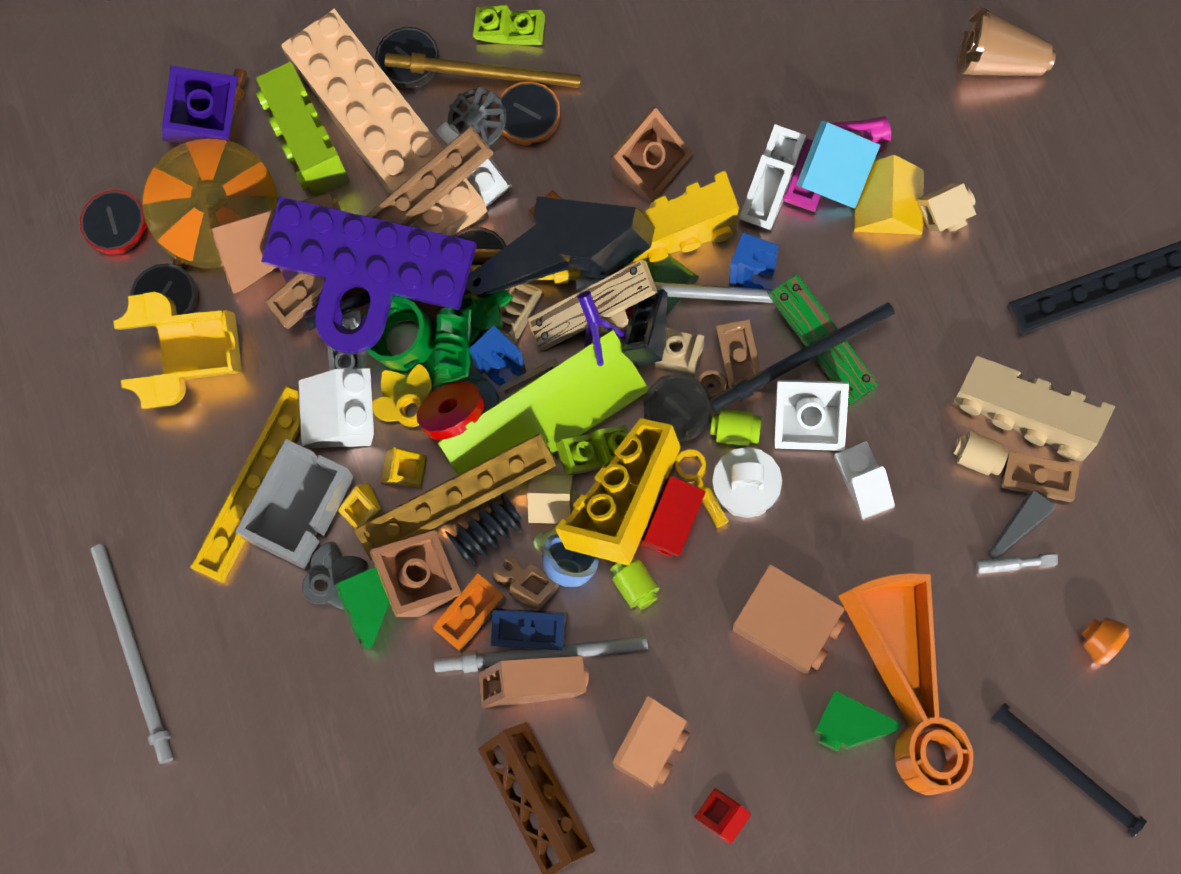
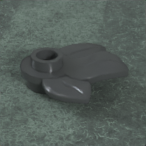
[302,541,368,609]

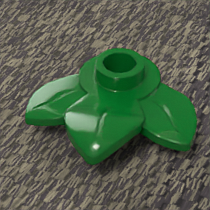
[454,290,513,345]

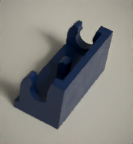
[491,608,567,650]

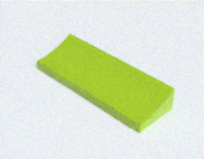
[438,330,650,475]

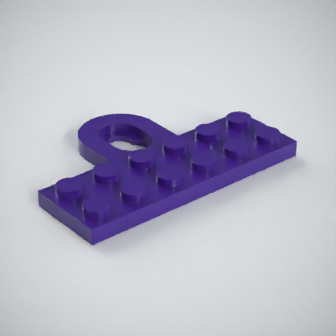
[261,197,477,354]

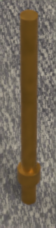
[385,53,581,88]

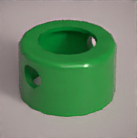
[362,296,436,371]

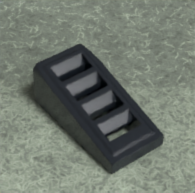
[621,289,668,365]

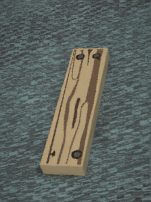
[528,260,658,351]

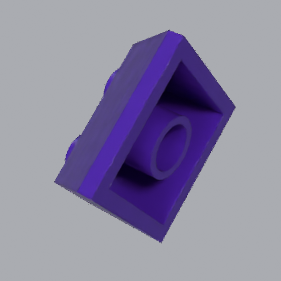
[162,65,238,144]

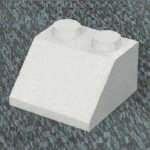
[298,368,374,448]

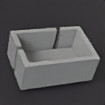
[235,439,355,570]

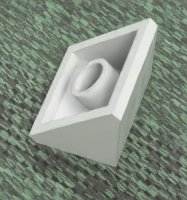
[774,380,849,451]

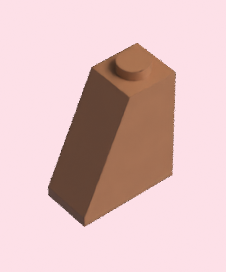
[478,656,589,709]

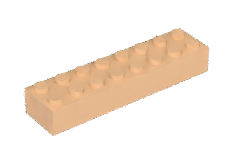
[281,9,489,236]

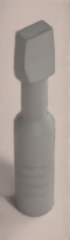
[976,553,1058,574]

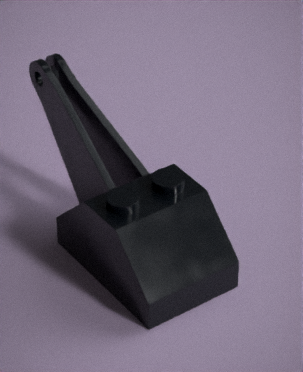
[466,196,655,298]

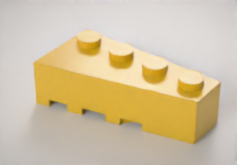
[621,170,739,270]
[555,418,681,566]

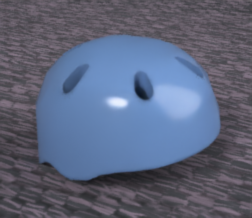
[542,534,599,587]

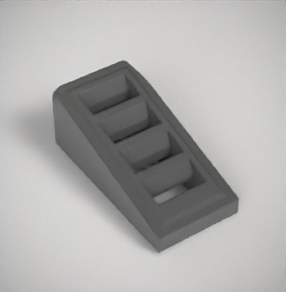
[989,491,1057,558]

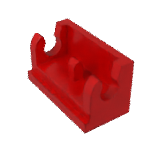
[639,476,706,557]

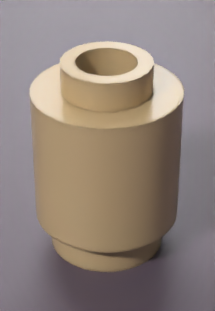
[953,431,1009,476]

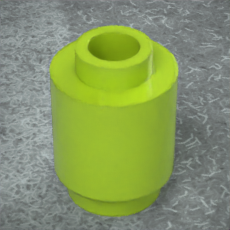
[710,408,762,446]
[610,556,660,610]

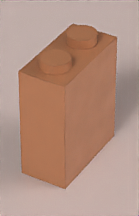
[732,564,846,675]

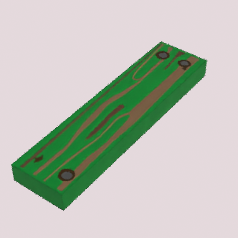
[768,274,878,405]

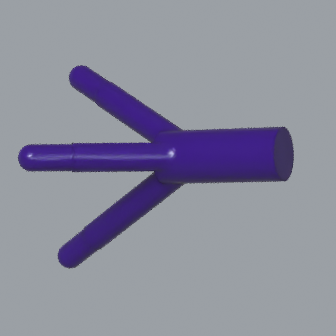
[577,291,626,366]

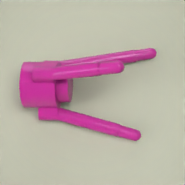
[830,116,891,152]

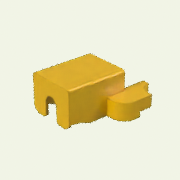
[114,292,242,409]

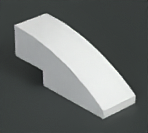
[739,124,808,230]

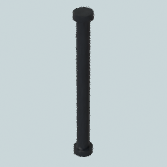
[991,703,1147,838]

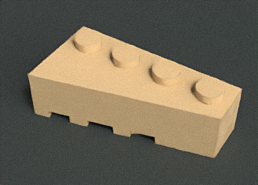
[954,356,1116,462]

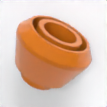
[1081,617,1130,664]

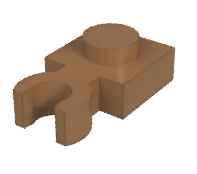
[493,556,559,612]

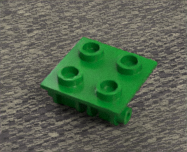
[425,308,472,388]

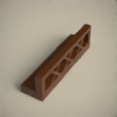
[478,722,595,874]

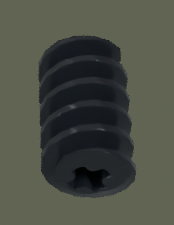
[445,493,523,566]

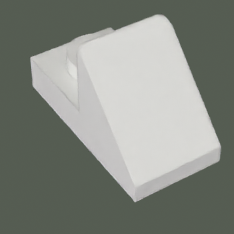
[834,441,895,520]

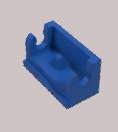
[729,233,779,289]
[469,325,527,386]

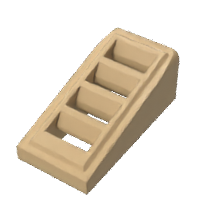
[481,283,543,345]

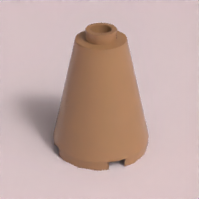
[957,7,1056,76]

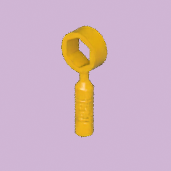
[675,449,729,528]

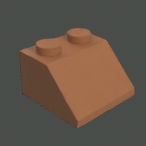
[612,696,690,789]

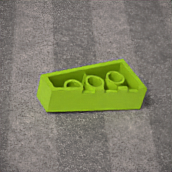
[255,61,350,196]

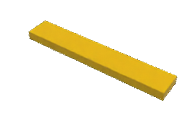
[190,385,301,583]

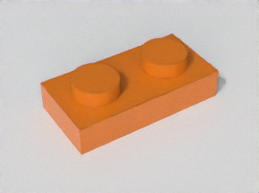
[432,574,506,652]

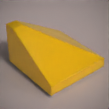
[338,483,381,529]

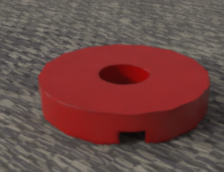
[417,381,484,440]

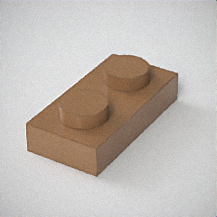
[716,320,764,389]
[1001,451,1080,503]

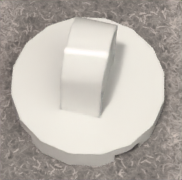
[712,447,782,518]

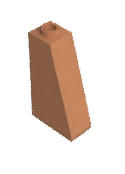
[210,193,341,294]

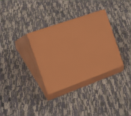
[610,107,693,202]
[370,530,462,617]

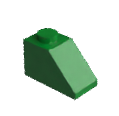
[334,567,390,650]
[814,690,902,751]

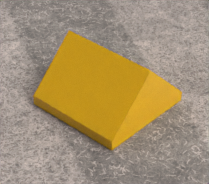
[854,155,924,235]

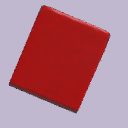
[694,788,751,843]

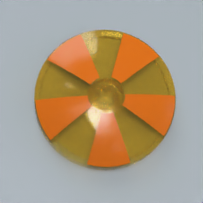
[142,138,278,268]

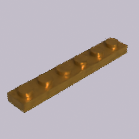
[354,432,557,561]

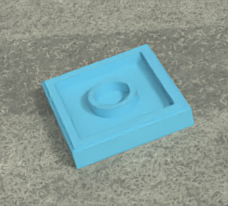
[796,121,880,209]

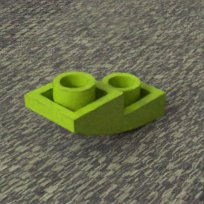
[473,5,545,45]
[556,425,628,475]

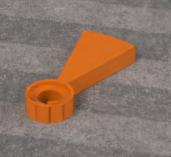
[838,573,974,796]

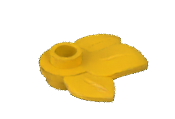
[372,364,432,427]

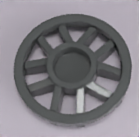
[448,87,506,146]

